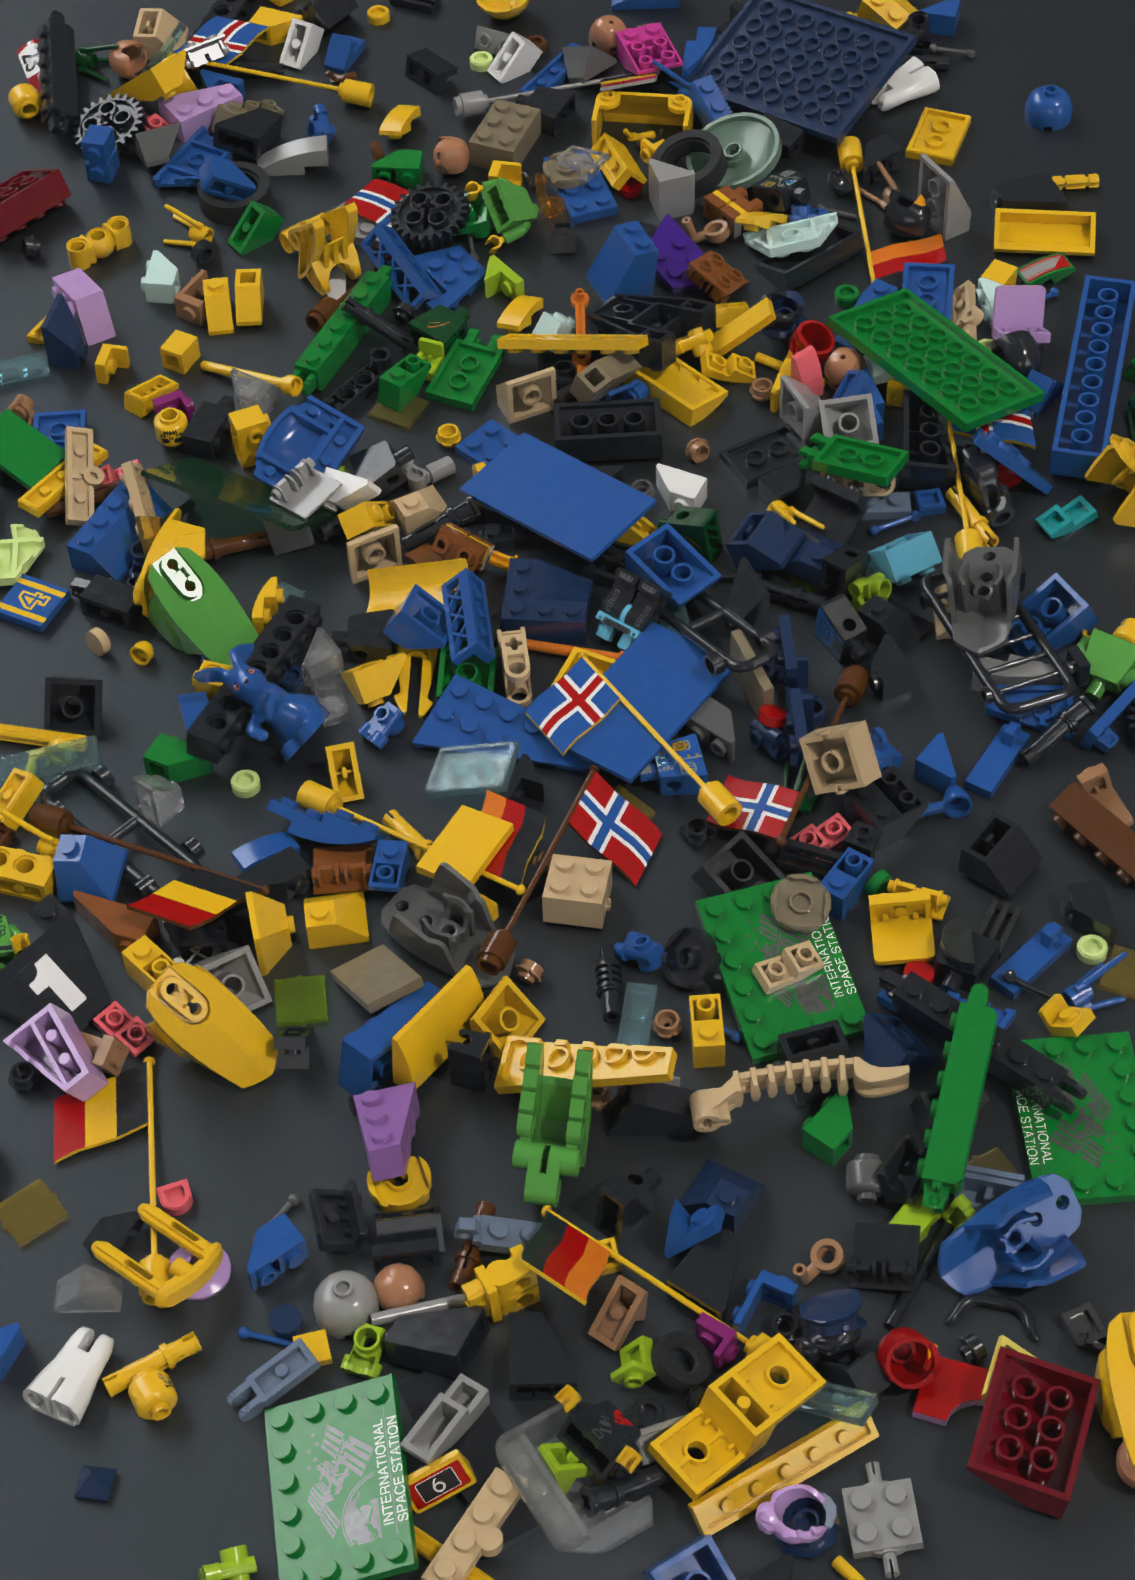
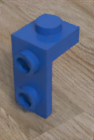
[730,1269,798,1335]

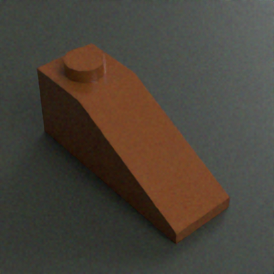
[72,890,160,952]

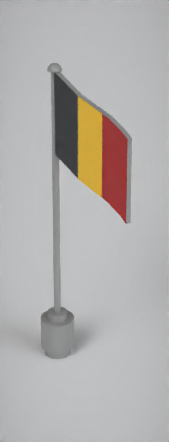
[453,71,660,118]

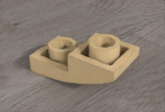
[751,940,825,995]

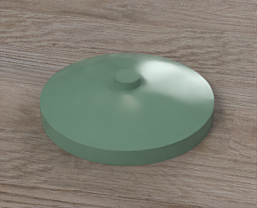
[686,112,782,192]

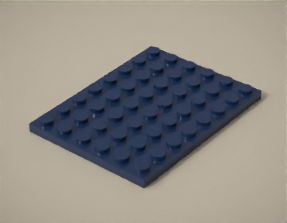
[685,0,917,145]

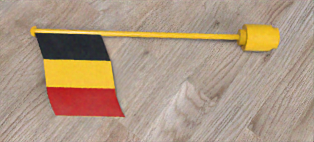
[54,1056,171,1306]

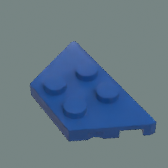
[152,126,231,187]
[972,427,1053,495]

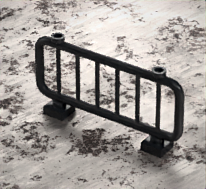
[919,566,1091,715]

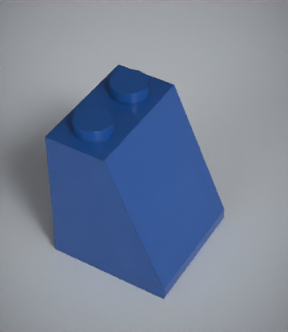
[586,221,659,302]

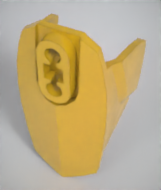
[1084,434,1135,527]
[133,508,206,618]
[144,962,278,1088]
[1094,1311,1135,1467]

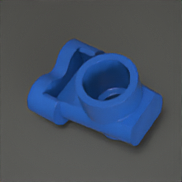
[307,103,335,145]
[787,203,829,223]
[357,701,404,750]
[613,931,664,972]

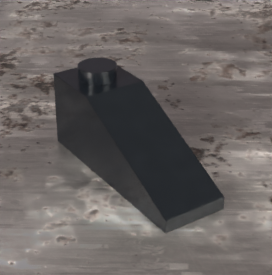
[230,846,313,910]

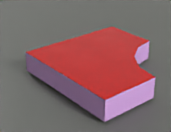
[912,1356,989,1426]

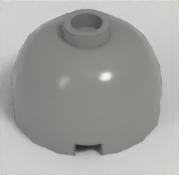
[313,1270,380,1339]

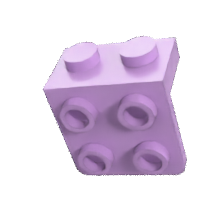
[991,285,1051,347]

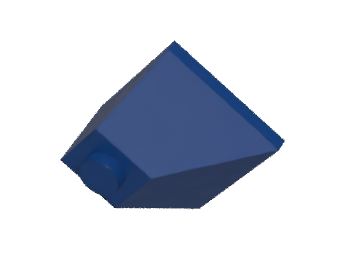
[382,584,448,649]
[53,834,128,904]

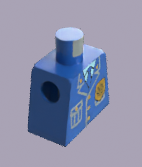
[639,733,708,796]

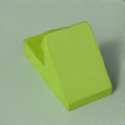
[484,254,525,300]
[538,1442,595,1495]

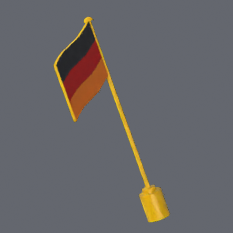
[837,136,948,289]
[296,780,546,895]
[520,1205,785,1383]

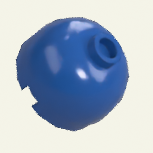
[1024,84,1073,131]

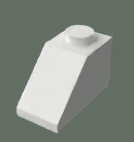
[279,18,324,70]
[487,31,543,84]
[656,463,707,512]
[321,467,382,513]

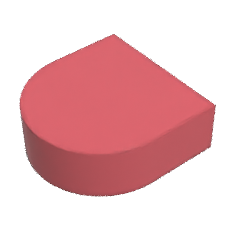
[156,1178,193,1216]

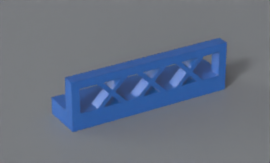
[360,223,442,310]
[441,568,496,666]

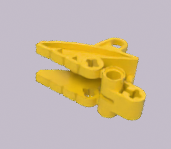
[279,202,361,296]

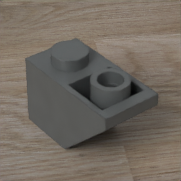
[687,697,735,763]

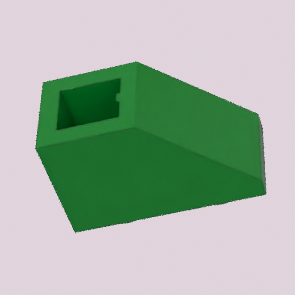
[371,149,425,188]
[378,353,431,412]
[142,732,213,784]
[801,1091,853,1167]

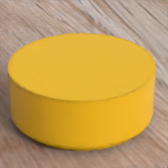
[367,5,390,26]

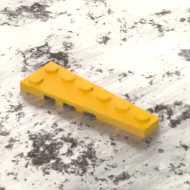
[494,1036,677,1094]

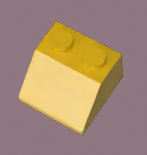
[857,0,918,31]

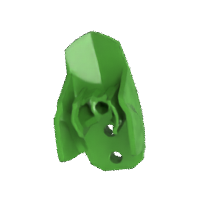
[147,547,259,666]

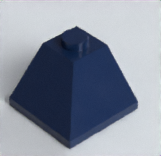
[41,294,88,370]
[778,528,843,588]
[863,1012,939,1079]
[680,1158,765,1235]

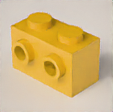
[228,404,271,468]

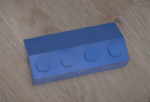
[67,480,173,582]

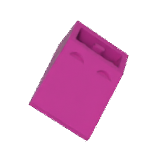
[616,22,683,76]

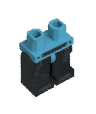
[595,566,673,650]

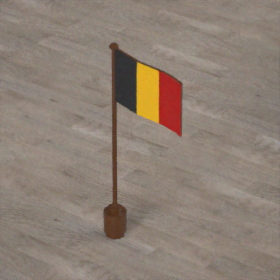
[28,803,270,930]

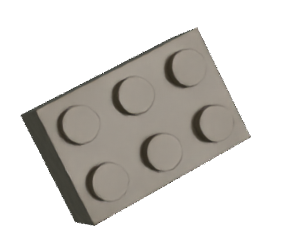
[468,99,542,169]

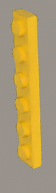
[497,334,649,355]
[687,1403,879,1535]

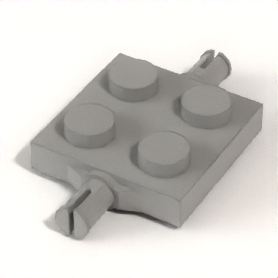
[842,1461,924,1578]

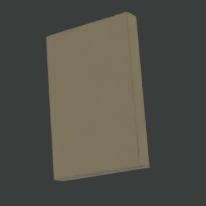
[730,629,774,718]
[330,944,424,1014]

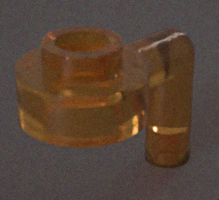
[534,173,565,218]

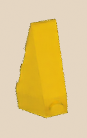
[104,49,186,101]

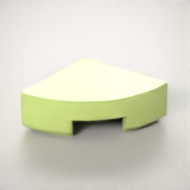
[10,524,40,539]

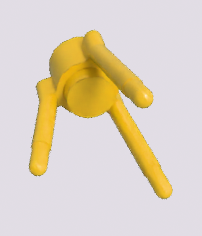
[163,204,214,248]
[767,500,825,530]
[1,810,59,858]

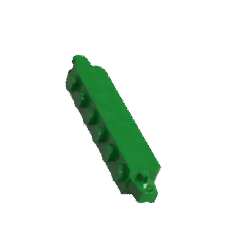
[292,264,393,396]
[916,983,997,1214]

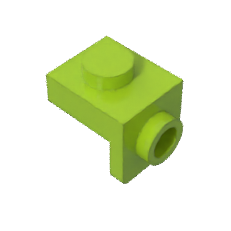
[416,337,445,381]
[610,1335,656,1389]

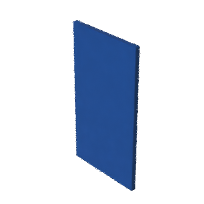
[459,432,657,563]
[545,622,733,784]

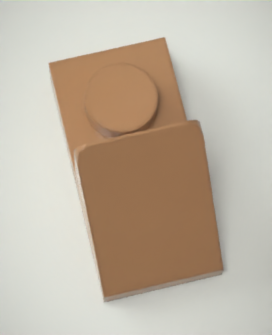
[587,1275,648,1351]

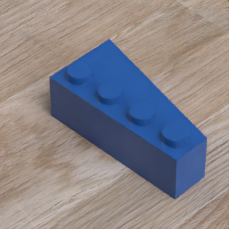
[338,981,440,1095]

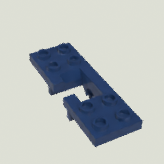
[773,614,827,782]

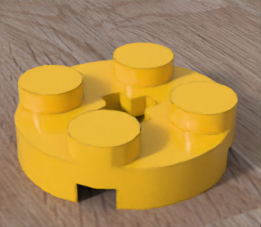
[367,1155,432,1212]

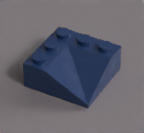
[501,558,593,645]

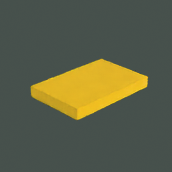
[905,107,971,167]
[416,805,514,885]

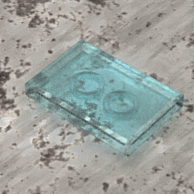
[425,741,521,798]

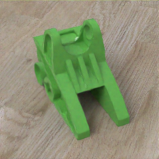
[512,1042,593,1208]

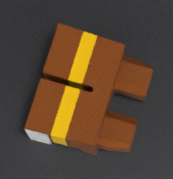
[703,185,763,239]
[430,522,495,572]

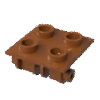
[685,250,749,304]
[312,844,373,895]

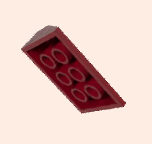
[0,169,72,242]
[966,1346,1101,1519]

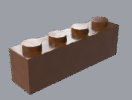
[1049,781,1135,886]

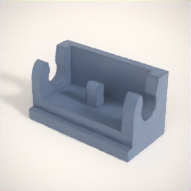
[955,1164,1025,1212]

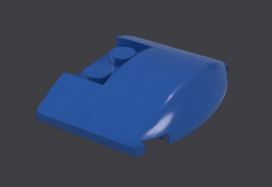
[254,395,365,488]

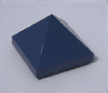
[74,1465,117,1503]

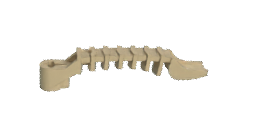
[689,1055,910,1132]

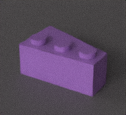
[353,1082,420,1182]

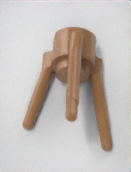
[859,161,902,210]
[8,394,36,427]

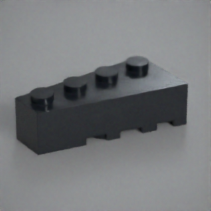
[899,389,957,492]

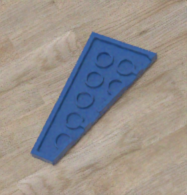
[412,674,592,774]

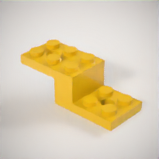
[647,1333,827,1501]

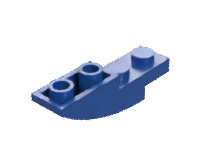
[267,796,387,845]

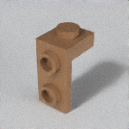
[174,269,208,326]
[1076,762,1134,827]
[80,1031,130,1077]

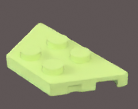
[0,537,45,586]

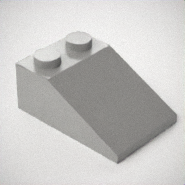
[917,153,971,241]

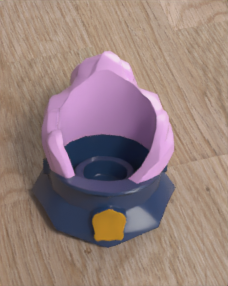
[755,1484,840,1559]

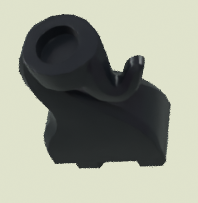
[959,446,1015,527]

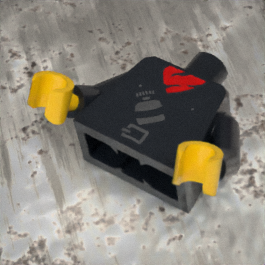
[554,1384,643,1483]

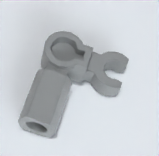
[403,456,456,492]

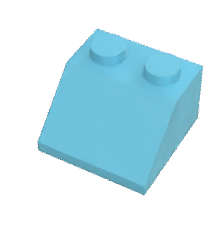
[868,531,943,586]

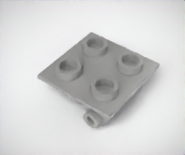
[269,457,343,520]

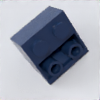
[725,511,806,571]

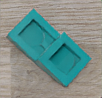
[1035,495,1098,539]

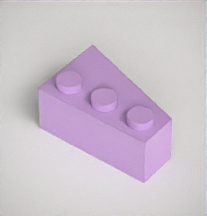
[157,83,244,144]
[51,268,116,346]
[3,1003,108,1102]

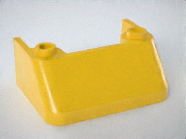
[591,90,695,157]

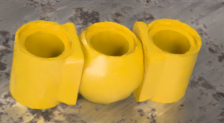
[66,215,132,271]

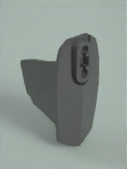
[943,537,1022,656]
[381,862,515,989]

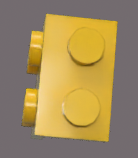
[868,890,936,965]

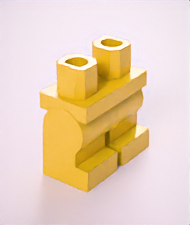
[461,1243,541,1324]

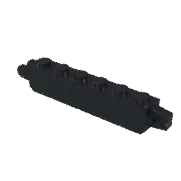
[37,10,78,138]
[879,969,1088,1115]

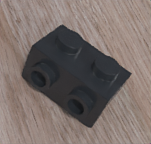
[308,1180,368,1252]

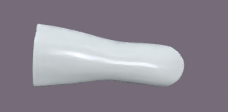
[871,56,940,112]
[23,1326,114,1427]

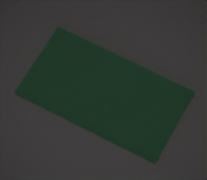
[141,457,341,531]

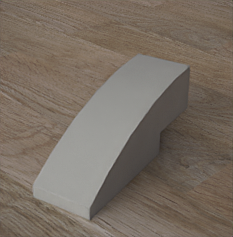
[257,135,329,176]
[971,654,1063,691]
[400,1373,490,1465]

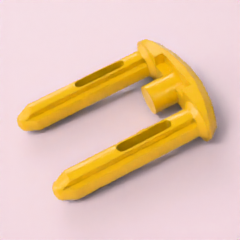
[91,1203,223,1308]

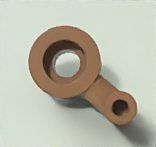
[681,217,730,244]
[793,1238,845,1286]

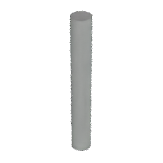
[369,1293,466,1326]

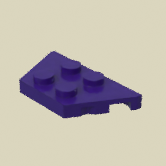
[651,214,710,293]

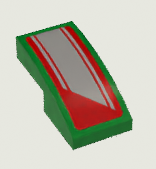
[1017,252,1076,285]

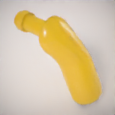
[623,128,656,142]

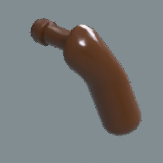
[325,70,358,83]

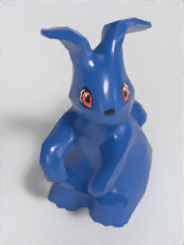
[193,643,330,763]

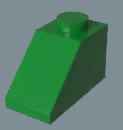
[227,200,285,255]

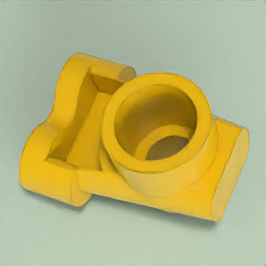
[676,326,714,357]

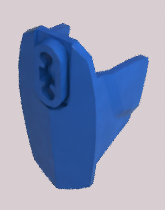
[938,1173,1087,1296]

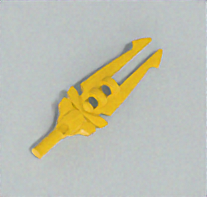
[394,644,438,718]

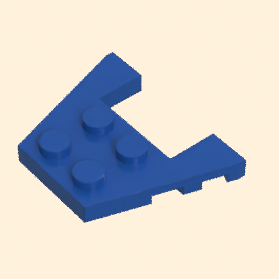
[385,245,486,311]

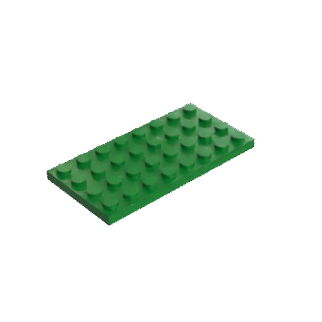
[827,288,1045,432]

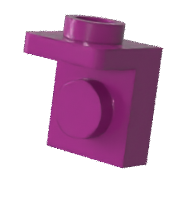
[152,389,195,424]
[695,1312,739,1372]

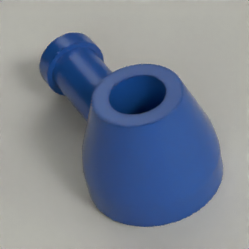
[919,785,973,819]

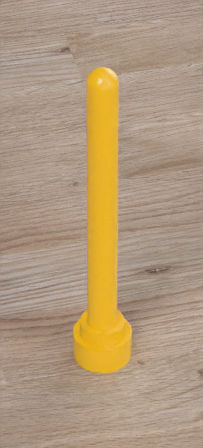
[200,361,303,397]

